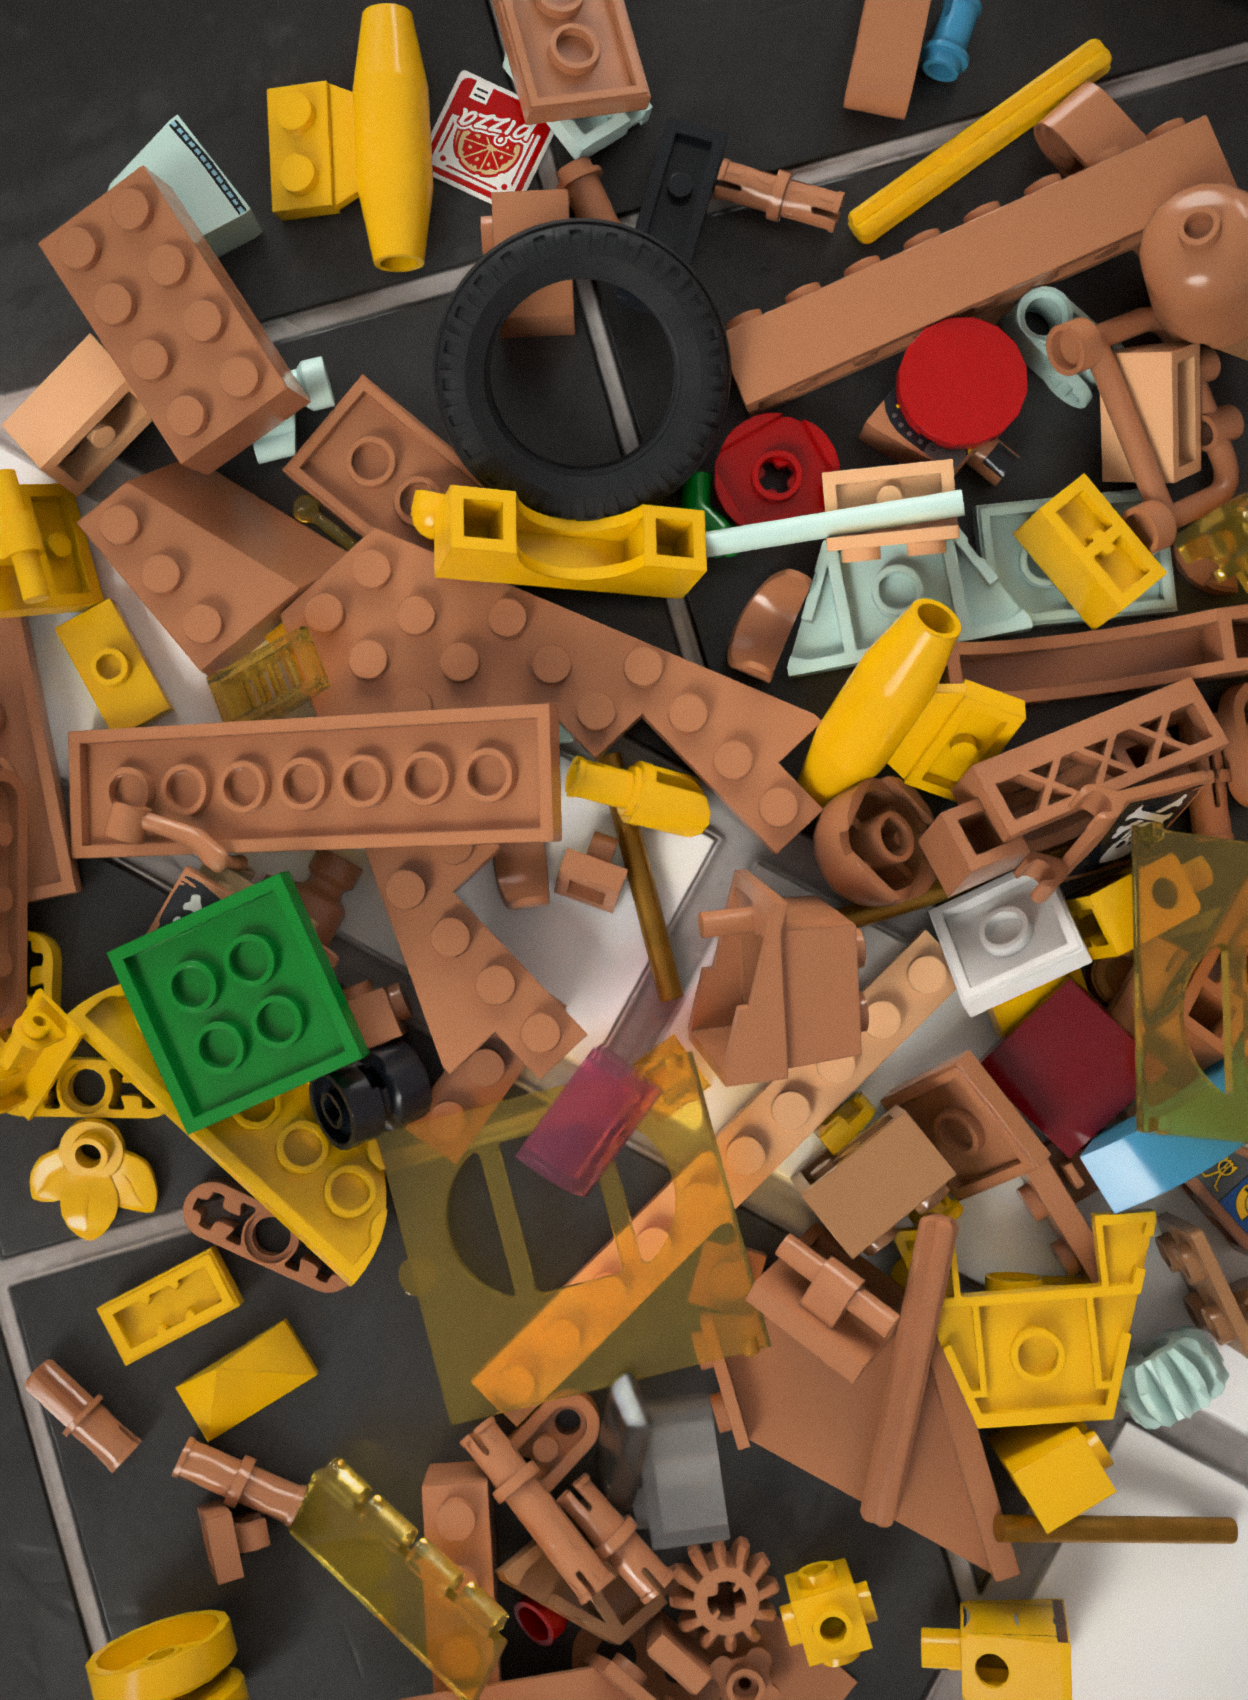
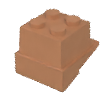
[688,869,869,1087]

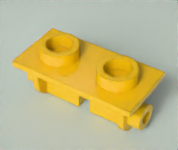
[0,988,85,1121]

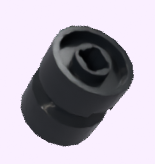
[309,1039,432,1150]

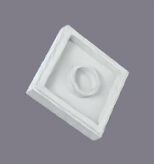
[928,870,1093,1017]

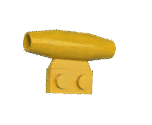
[267,3,434,272]
[797,598,1026,808]

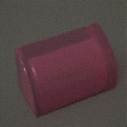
[515,1044,664,1197]

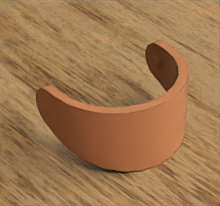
[727,569,812,684]
[493,842,550,910]

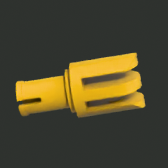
[565,755,711,838]

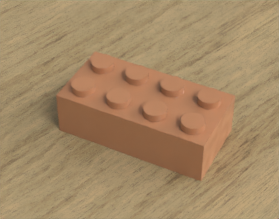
[38,165,311,475]

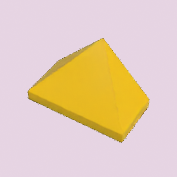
[175,1318,319,1442]

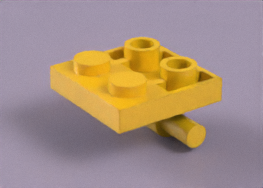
[0,469,104,618]

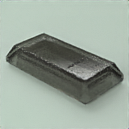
[593,1371,654,1510]

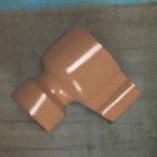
[262,850,364,948]

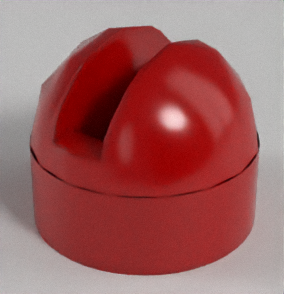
[514,1595,569,1646]

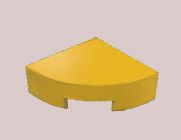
[814,1091,876,1156]

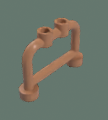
[1046,306,1244,555]

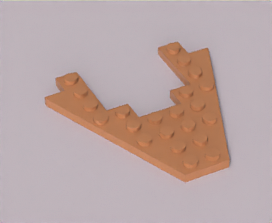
[280,527,824,1080]

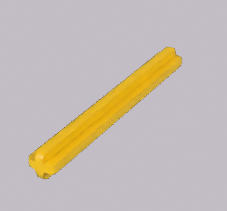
[848,38,1112,244]

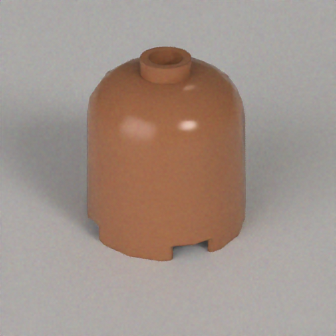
[1139,183,1248,349]

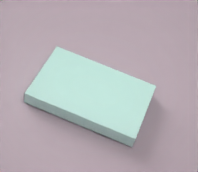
[972,489,1178,629]

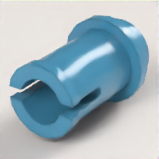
[920,0,982,82]

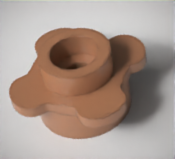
[710,1645,781,1700]

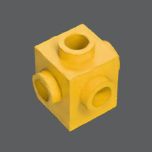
[779,1557,878,1667]

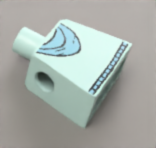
[108,114,263,258]

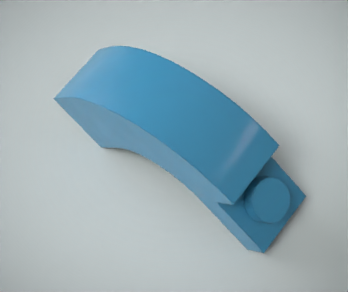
[1080,1037,1248,1214]

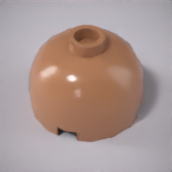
[813,775,937,908]

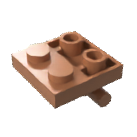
[745,1222,905,1384]

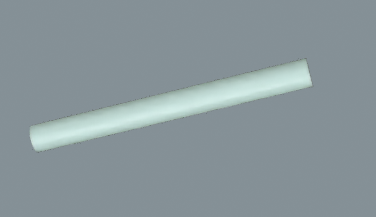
[706,489,965,558]

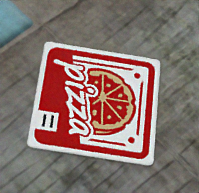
[431,70,554,204]

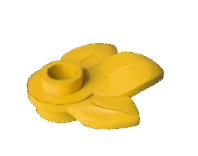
[29,1118,159,1241]

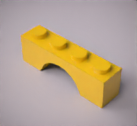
[434,485,707,599]

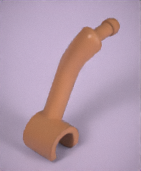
[105,802,248,873]

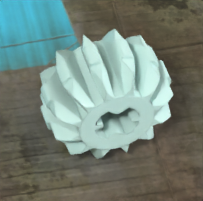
[1118,1326,1230,1429]

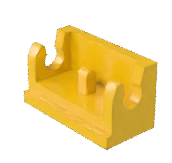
[1012,473,1167,631]

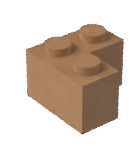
[790,1105,957,1260]

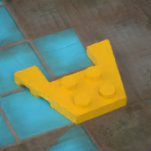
[894,1208,1157,1429]

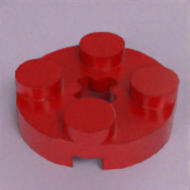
[713,412,840,526]

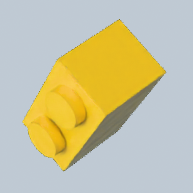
[987,1421,1117,1534]

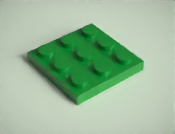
[107,870,370,1135]

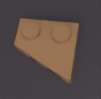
[494,1498,668,1646]

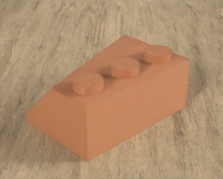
[77,461,347,681]

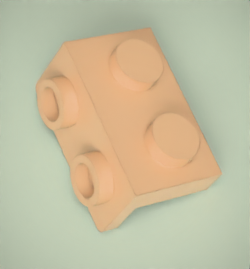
[822,459,960,563]

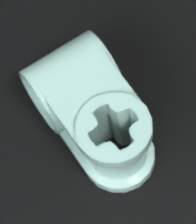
[1002,286,1124,409]

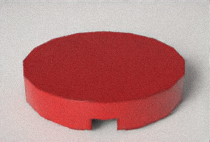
[896,317,1028,450]

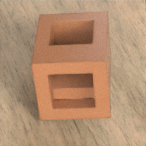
[342,979,413,1049]

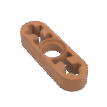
[183,1178,348,1293]

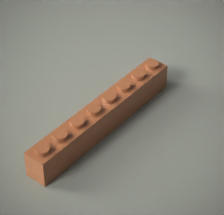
[726,115,1237,418]

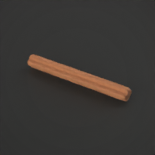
[860,1212,959,1528]

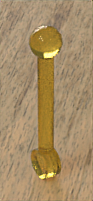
[293,495,358,551]

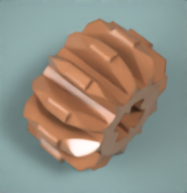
[668,1532,779,1653]

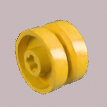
[85,1609,250,1700]

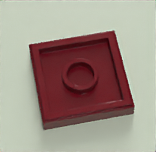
[978,974,1165,1159]

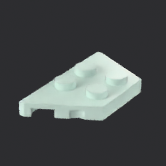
[787,528,1033,679]

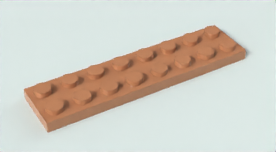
[68,703,562,859]

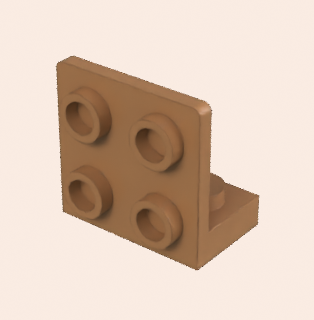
[1155,1211,1248,1359]

